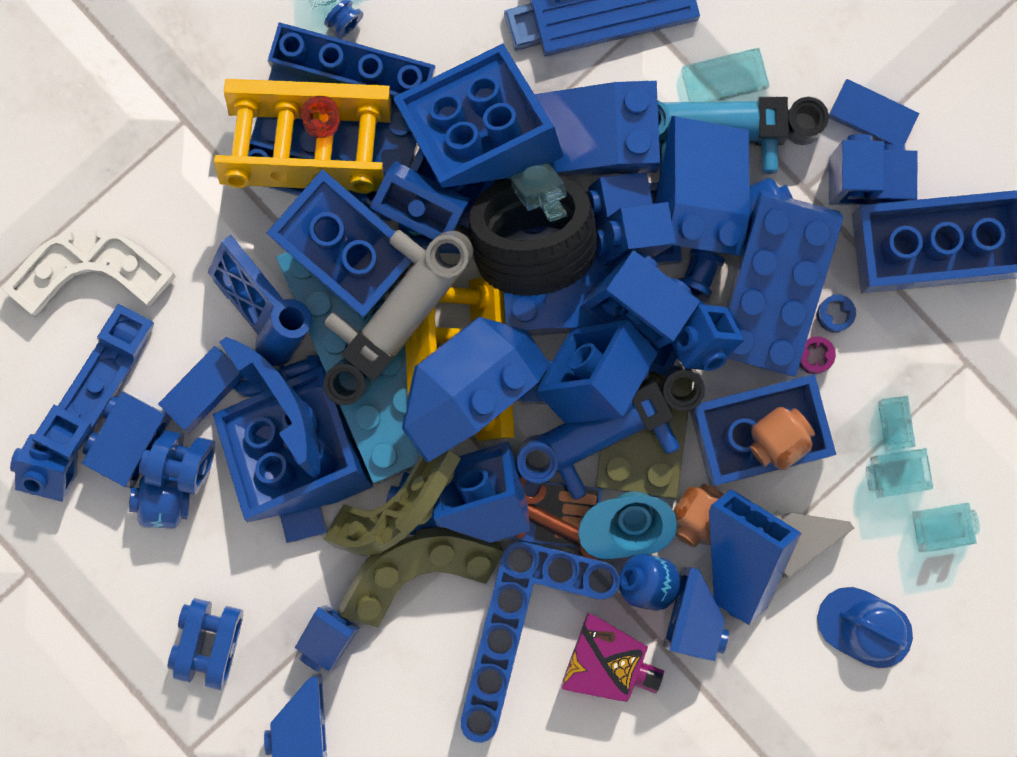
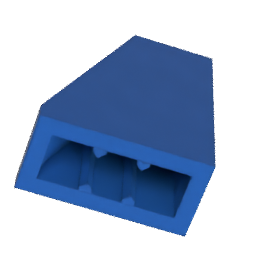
[709,489,801,625]

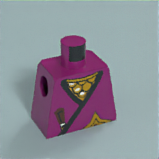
[560,612,665,702]

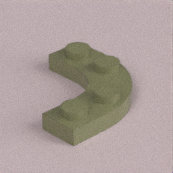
[323,450,461,555]
[339,527,504,627]

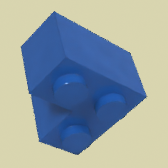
[829,134,918,206]
[586,172,676,267]
[581,250,700,348]

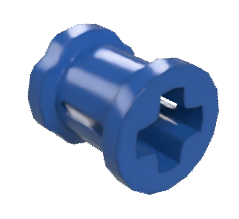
[678,248,725,299]

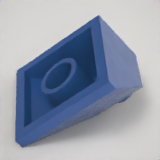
[433,441,531,543]
[663,567,729,661]

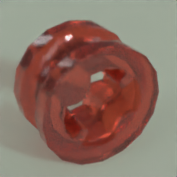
[301,95,340,138]

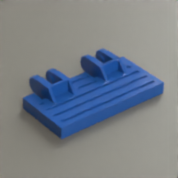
[530,0,700,57]

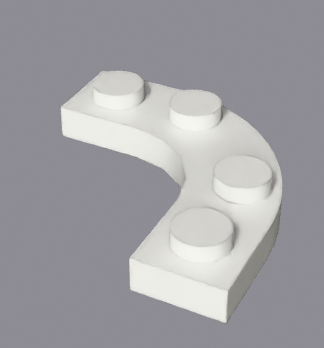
[1,229,176,317]

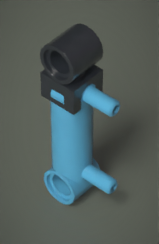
[658,97,829,174]

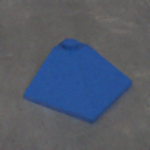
[393,43,563,188]
[213,365,374,523]

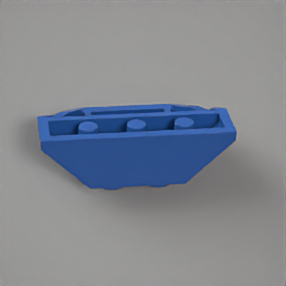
[402,317,550,462]

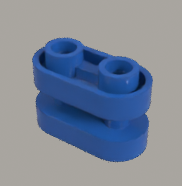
[139,430,215,495]
[167,598,244,691]

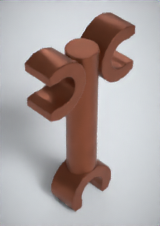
[514,476,598,560]

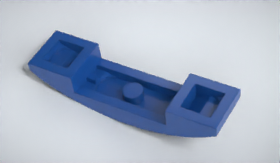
[32,304,154,460]
[220,337,320,478]

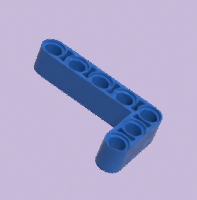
[460,542,620,743]

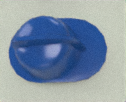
[817,587,913,668]

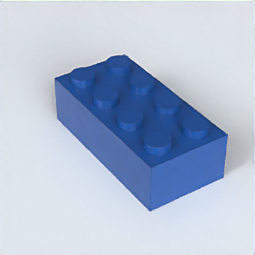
[726,190,844,377]
[852,190,1017,294]

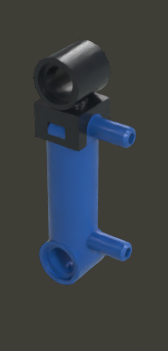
[517,364,705,500]

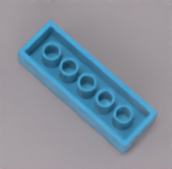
[276,252,451,485]

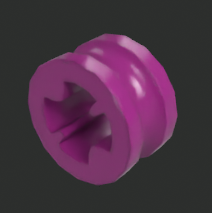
[799,336,836,374]

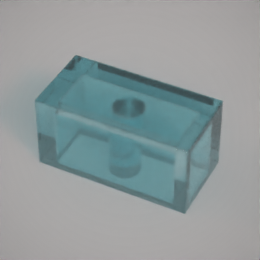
[878,396,916,451]

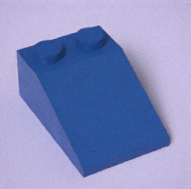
[533,80,660,176]
[655,116,750,256]
[266,169,414,321]
[504,255,609,336]

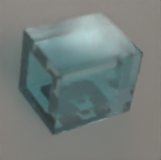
[866,448,934,498]
[912,502,980,552]

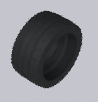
[469,173,597,296]

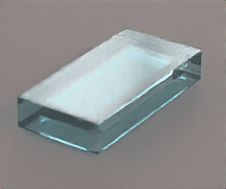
[681,47,770,102]

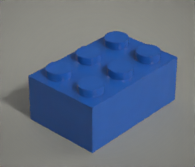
[690,374,836,487]

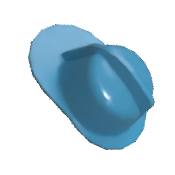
[578,491,677,559]

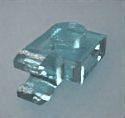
[510,163,567,222]

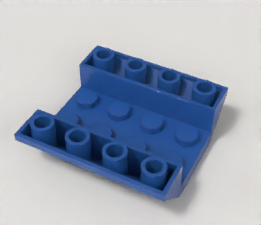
[248,22,436,222]

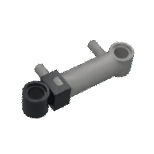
[323,230,473,405]

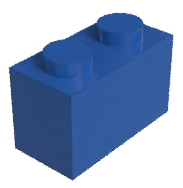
[370,161,470,246]
[82,391,172,488]

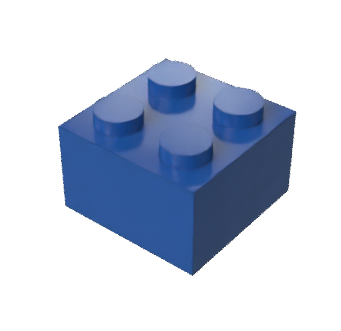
[535,320,658,424]

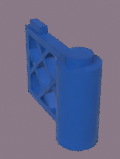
[208,235,312,366]

